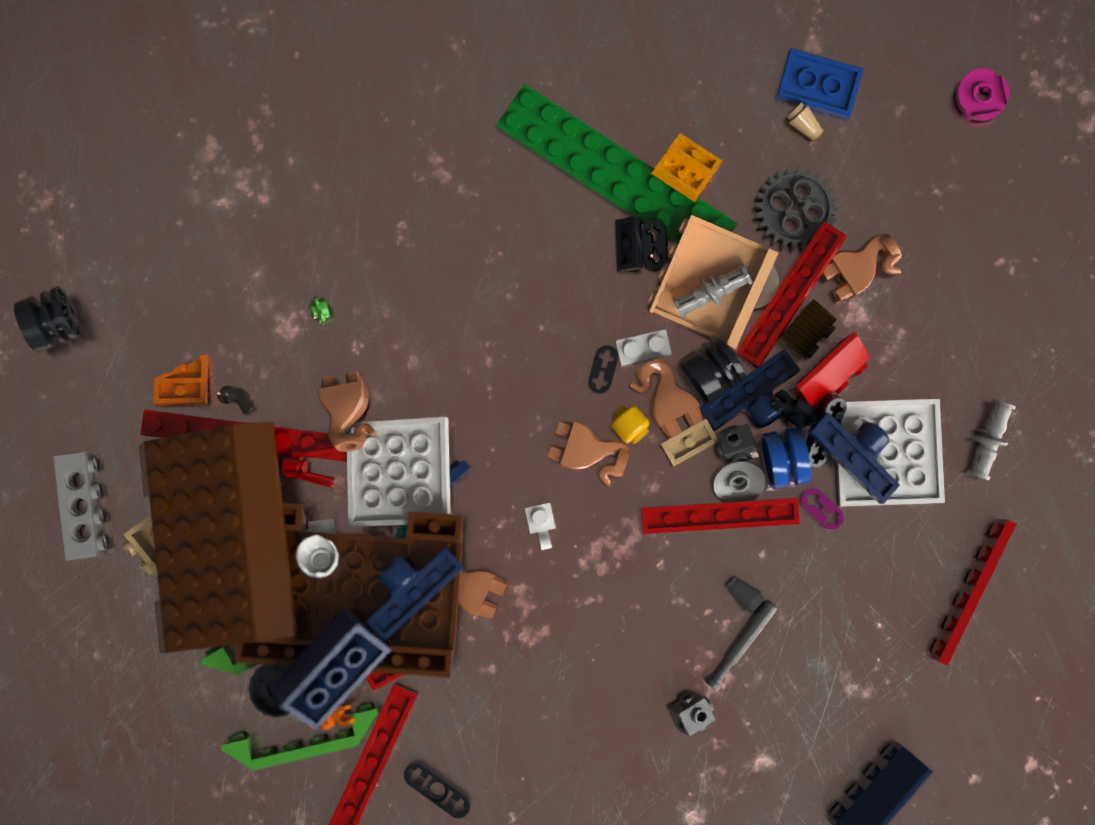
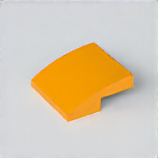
[652,133,722,202]

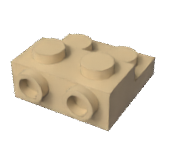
[122,514,157,578]

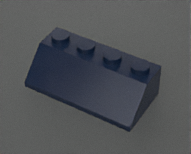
[269,608,391,730]
[829,742,933,825]

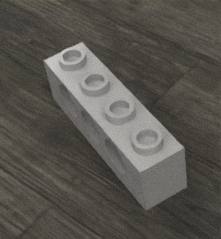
[53,452,107,561]

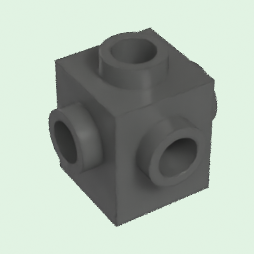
[716,423,759,463]
[668,692,715,737]

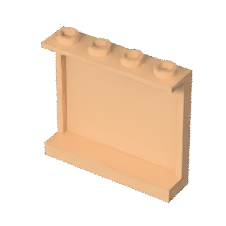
[647,215,779,349]

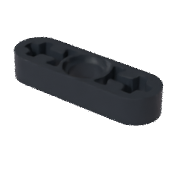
[805,393,847,468]
[404,761,471,818]

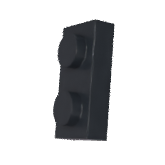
[615,216,643,272]

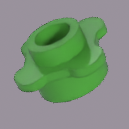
[309,296,330,324]

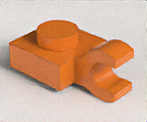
[308,703,356,731]

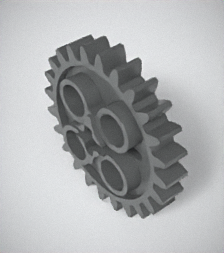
[754,166,839,251]

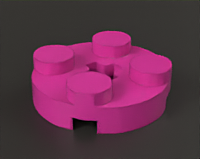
[956,68,1010,121]

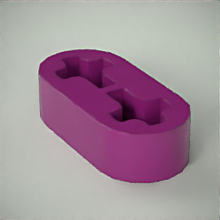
[800,488,844,530]

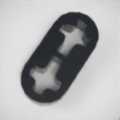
[642,218,669,269]
[588,345,618,394]

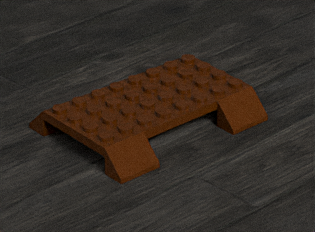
[139,422,297,653]
[235,503,463,678]

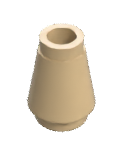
[786,102,824,141]

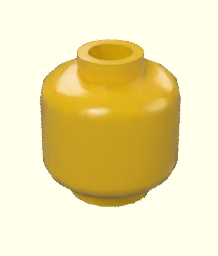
[611,405,649,444]

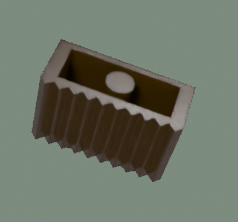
[778,299,837,360]

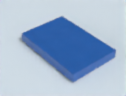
[775,48,864,119]

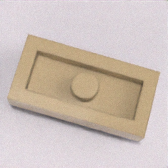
[660,419,719,467]

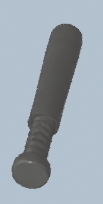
[705,600,777,691]

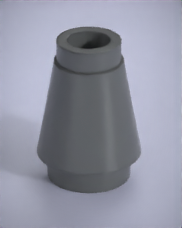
[726,576,765,614]

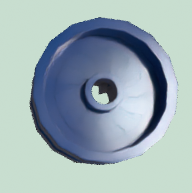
[761,427,811,490]

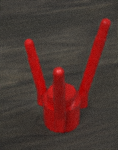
[282,446,337,488]

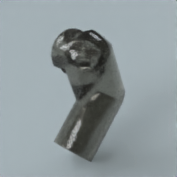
[217,385,255,415]

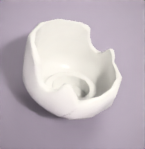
[296,535,339,578]

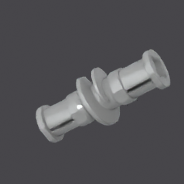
[672,263,753,319]
[967,399,1016,480]

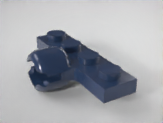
[700,349,800,431]
[808,413,900,504]
[366,547,464,641]

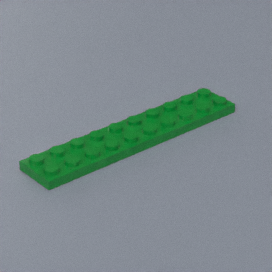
[496,83,738,244]

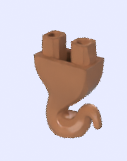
[821,234,902,302]
[629,357,703,439]
[317,371,376,452]
[548,421,630,486]
[458,568,507,619]

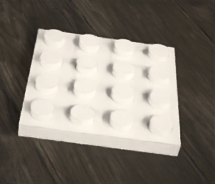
[834,399,945,506]
[346,417,451,527]

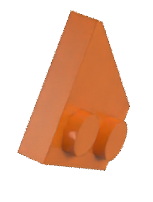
[153,354,209,406]

